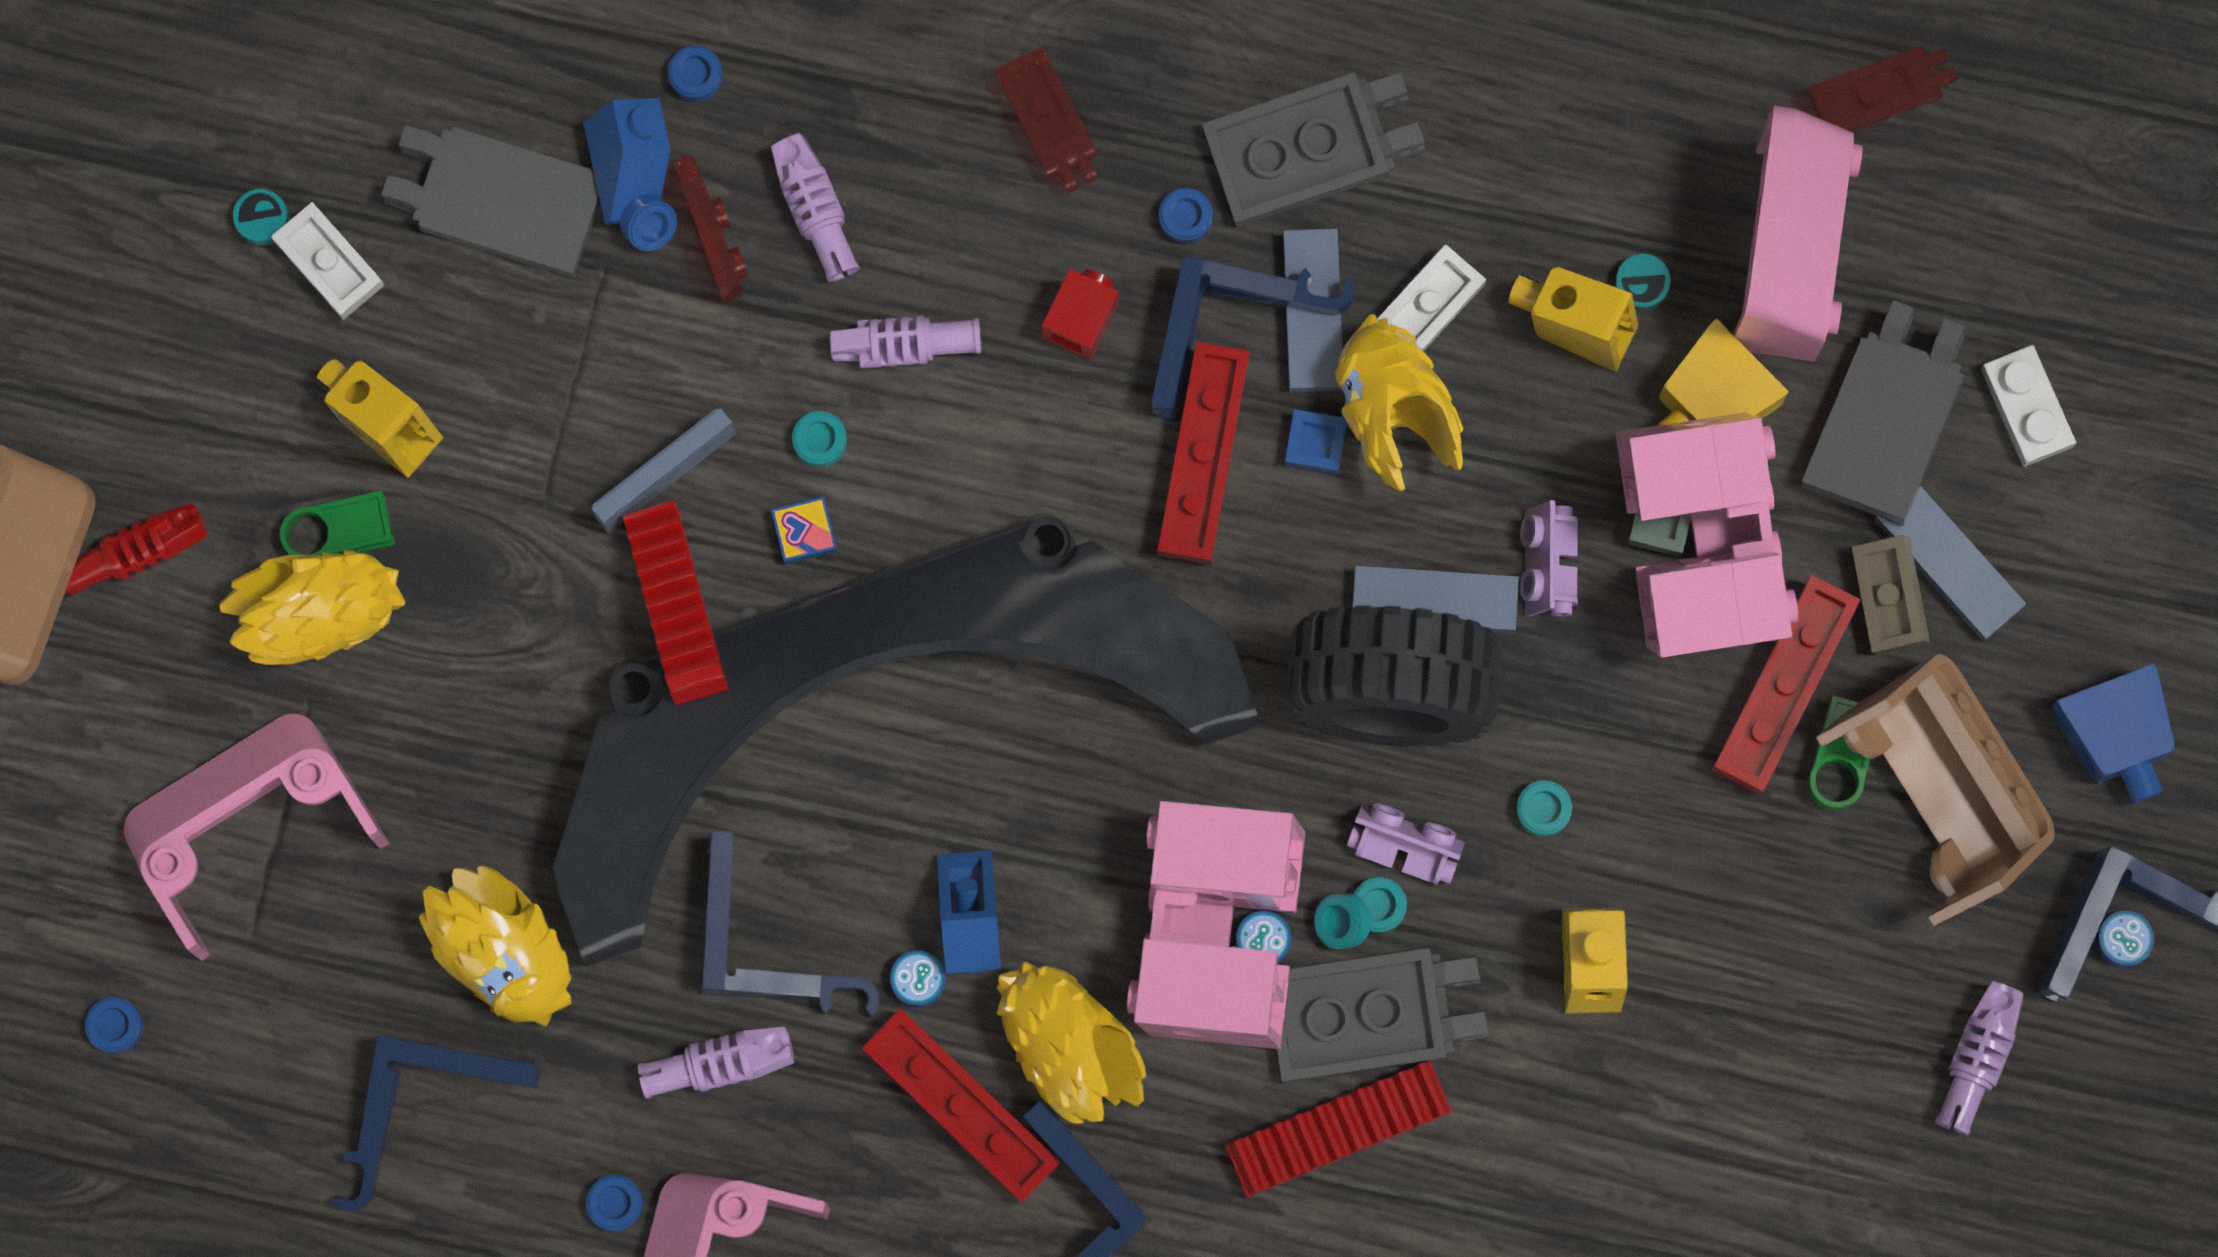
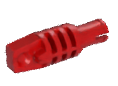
[66,503,207,596]

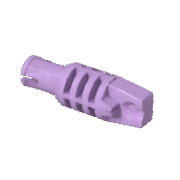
[771,133,860,282]
[830,315,981,368]
[1935,981,2024,1136]
[637,1027,794,1099]

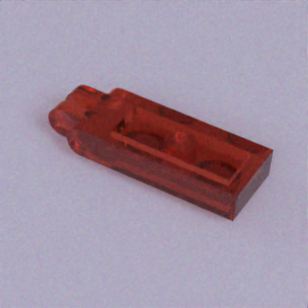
[995,47,1098,194]
[1807,47,1959,132]
[675,155,748,303]

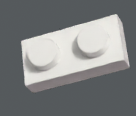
[271,202,384,320]
[1377,244,1486,351]
[1980,345,2076,467]

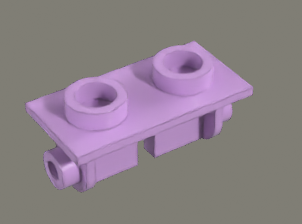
[1520,500,1578,617]
[1347,803,1465,885]

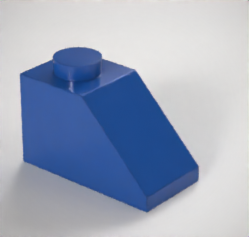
[583,98,670,224]
[937,850,1001,974]

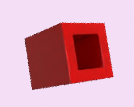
[1042,269,1119,361]

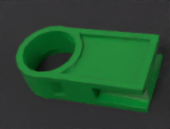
[280,491,395,555]
[1807,696,1870,812]

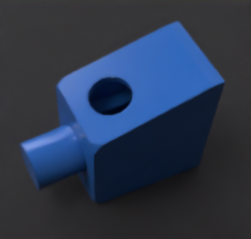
[2049,664,2175,804]

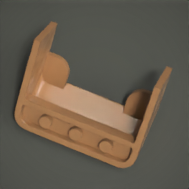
[0,444,96,685]
[1816,654,2055,926]

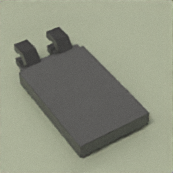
[1202,72,1426,227]
[381,125,600,279]
[1802,300,1965,526]
[1277,948,1489,1084]

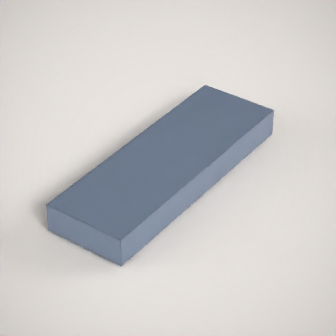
[1283,229,1342,392]
[592,408,736,533]
[1874,486,2026,642]
[1352,566,1519,634]

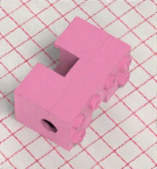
[1615,412,1799,658]
[1127,801,1306,1049]

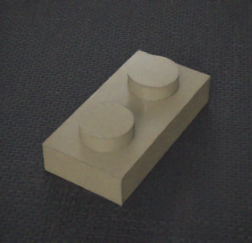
[1852,535,1930,655]

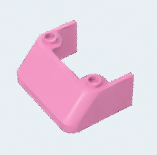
[1733,105,1863,362]
[124,714,390,961]
[644,1173,830,1257]

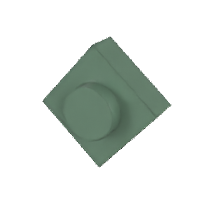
[1628,512,1691,557]

